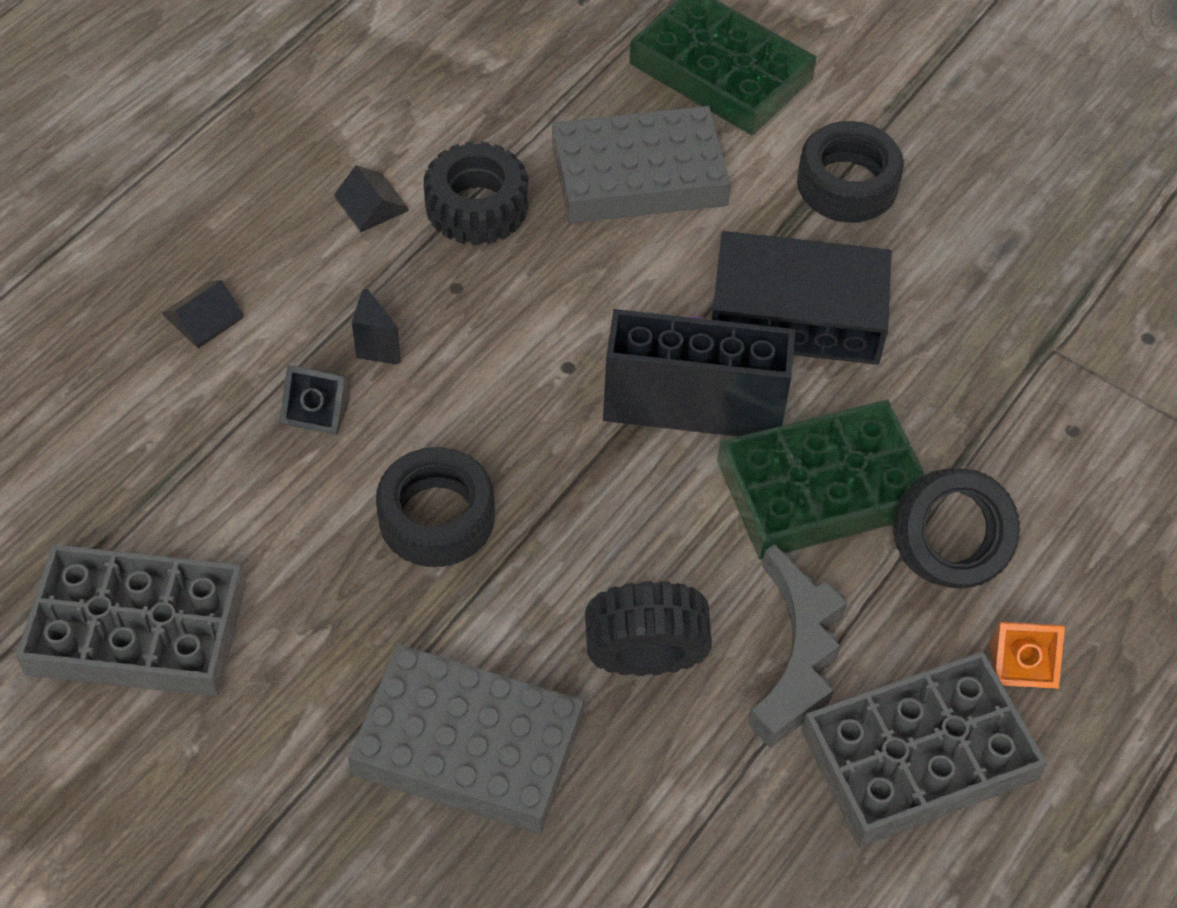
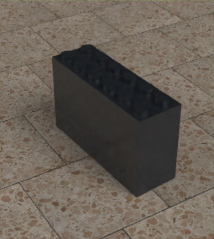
[711,231,892,365]
[603,309,795,441]

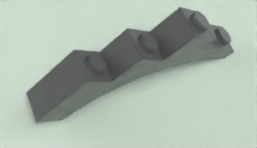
[749,544,847,748]

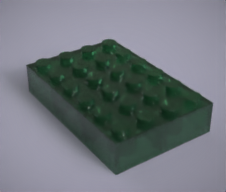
[629,0,817,136]
[717,399,932,560]

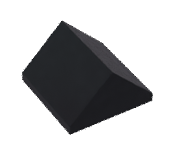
[334,165,409,232]
[162,280,244,349]
[352,288,401,364]
[279,365,350,434]

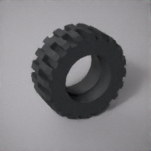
[423,141,528,245]
[585,581,712,676]

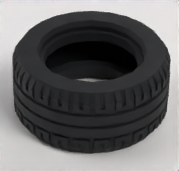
[797,121,904,223]
[376,447,495,567]
[893,468,1021,589]

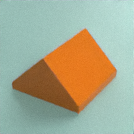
[990,621,1065,689]

